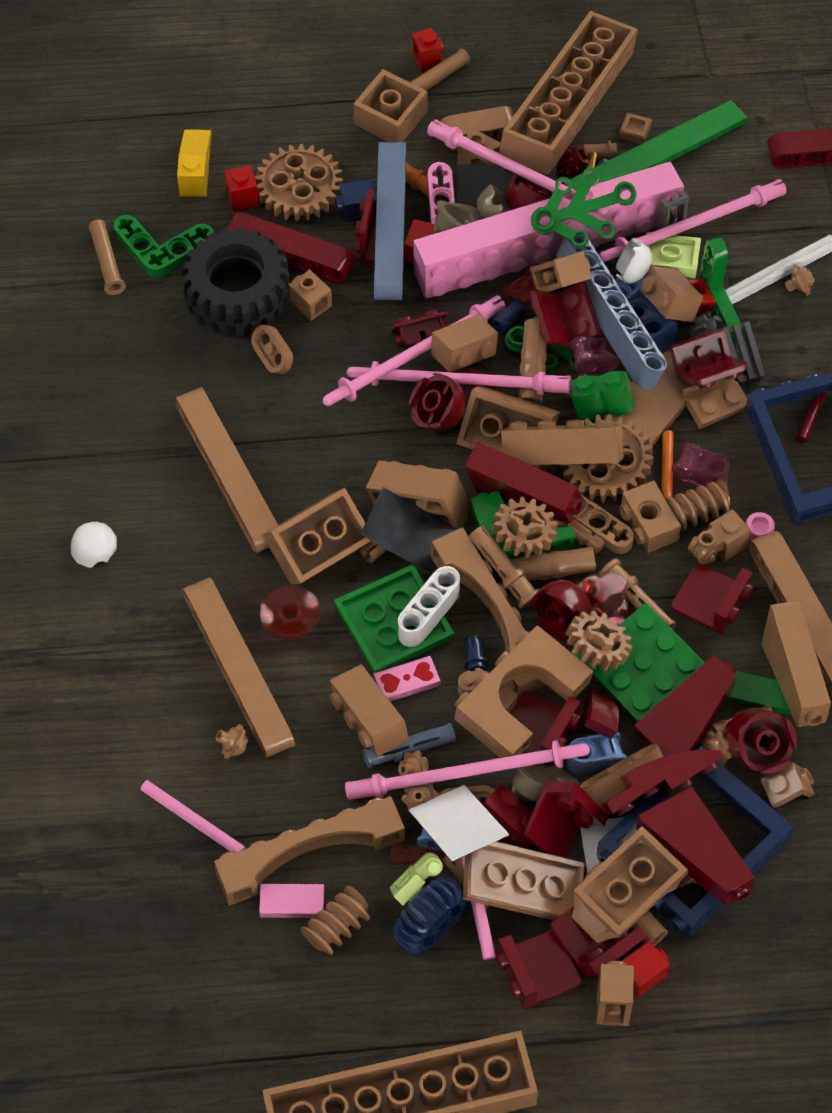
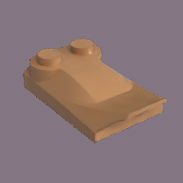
[572,827,688,943]

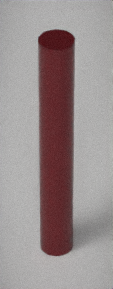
[796,371,831,443]

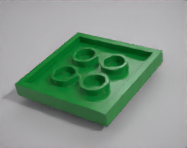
[334,564,455,674]
[579,603,705,723]

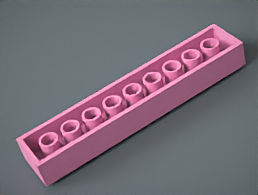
[414,161,684,299]

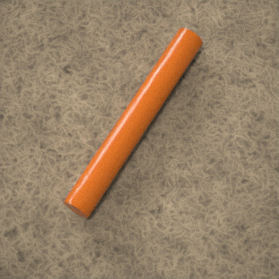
[661,430,674,499]

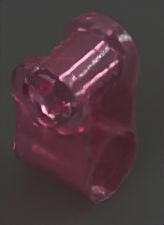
[567,336,621,374]
[671,443,730,487]

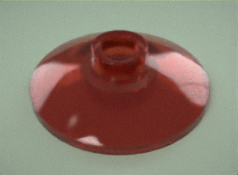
[260,585,320,639]

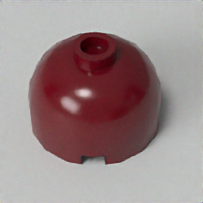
[505,173,553,210]
[409,373,467,432]
[531,580,592,640]

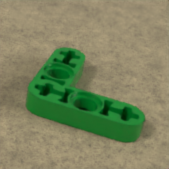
[113,215,214,278]
[699,237,742,341]

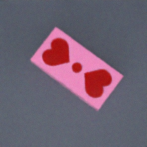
[373,656,441,702]

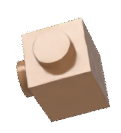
[289,270,332,321]

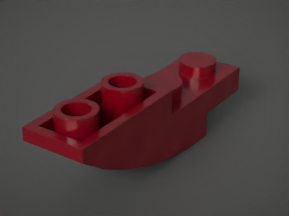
[601,750,724,816]

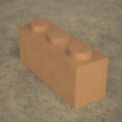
[329,664,409,757]

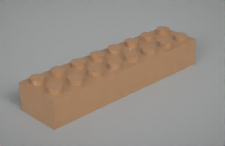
[499,11,638,175]
[262,1030,538,1113]

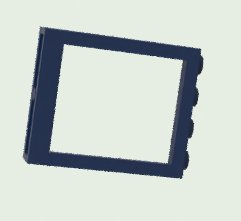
[745,372,832,525]
[596,747,794,938]

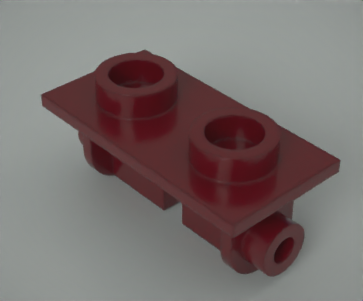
[391,309,449,348]

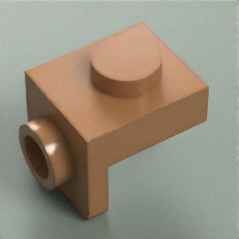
[761,762,815,808]

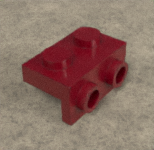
[482,783,533,849]

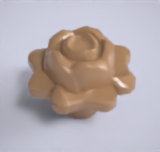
[785,264,815,296]
[215,724,248,760]
[701,731,732,766]
[398,751,429,776]
[401,783,439,813]

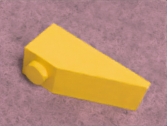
[177,130,211,197]

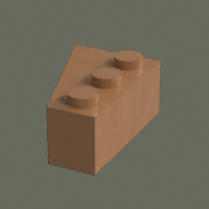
[366,460,470,529]

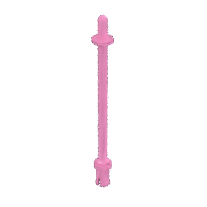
[427,119,609,216]
[599,179,786,262]
[323,295,506,406]
[347,361,571,395]
[345,740,590,801]

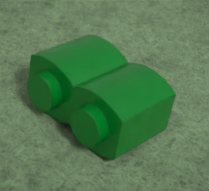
[571,371,635,420]

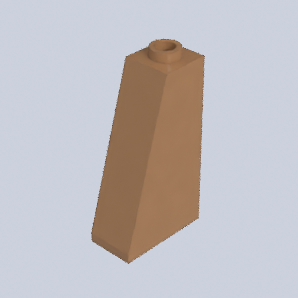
[761,600,831,727]

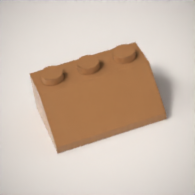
[456,385,560,469]

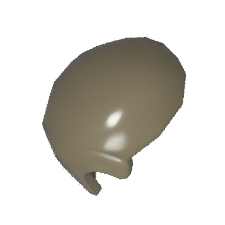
[476,184,511,219]

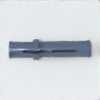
[363,723,456,768]

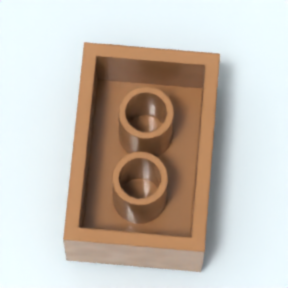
[262,488,372,586]

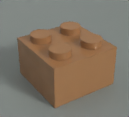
[353,69,428,142]

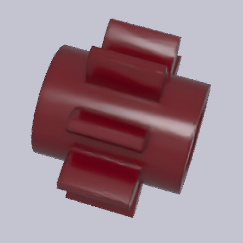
[556,144,589,178]

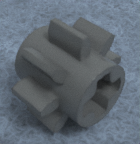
[690,312,725,338]

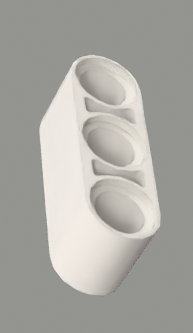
[398,566,460,647]

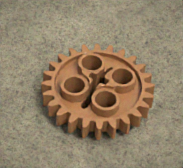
[255,144,343,221]
[560,414,653,503]

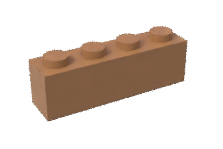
[501,419,623,465]

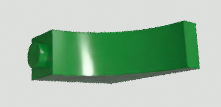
[470,491,576,571]

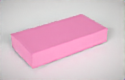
[259,884,324,918]

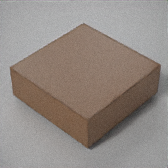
[619,113,653,144]

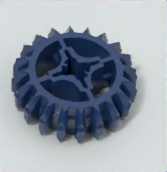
[393,875,469,956]

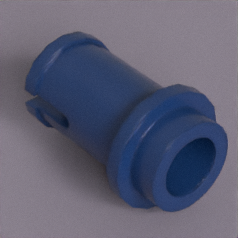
[492,300,526,333]
[464,635,488,671]

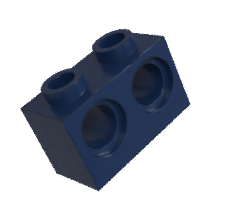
[629,294,679,353]

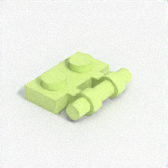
[389,852,443,905]

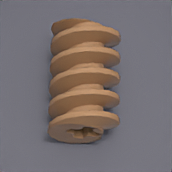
[665,479,730,531]
[301,885,370,955]

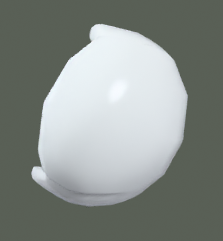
[616,238,652,284]
[70,521,117,568]

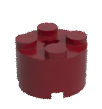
[725,708,797,774]

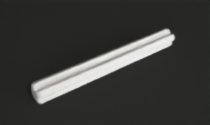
[725,235,832,304]

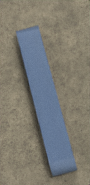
[374,142,406,300]
[556,230,667,390]

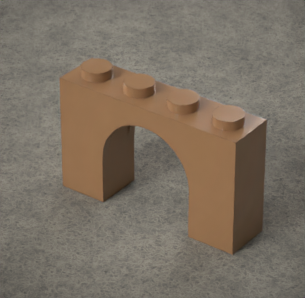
[454,625,593,758]

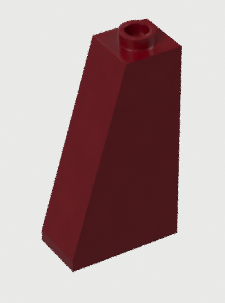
[465,442,583,524]
[634,654,736,756]
[636,786,755,905]

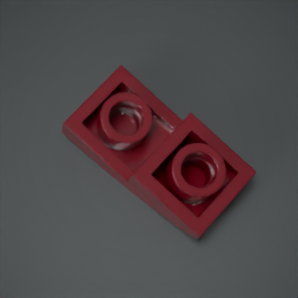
[582,688,619,739]

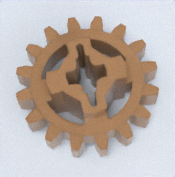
[492,497,558,558]
[566,611,632,671]

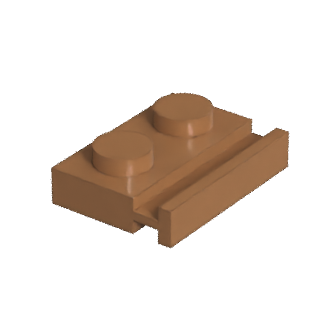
[680,378,747,429]

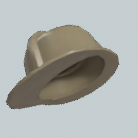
[433,200,483,234]
[511,763,579,803]

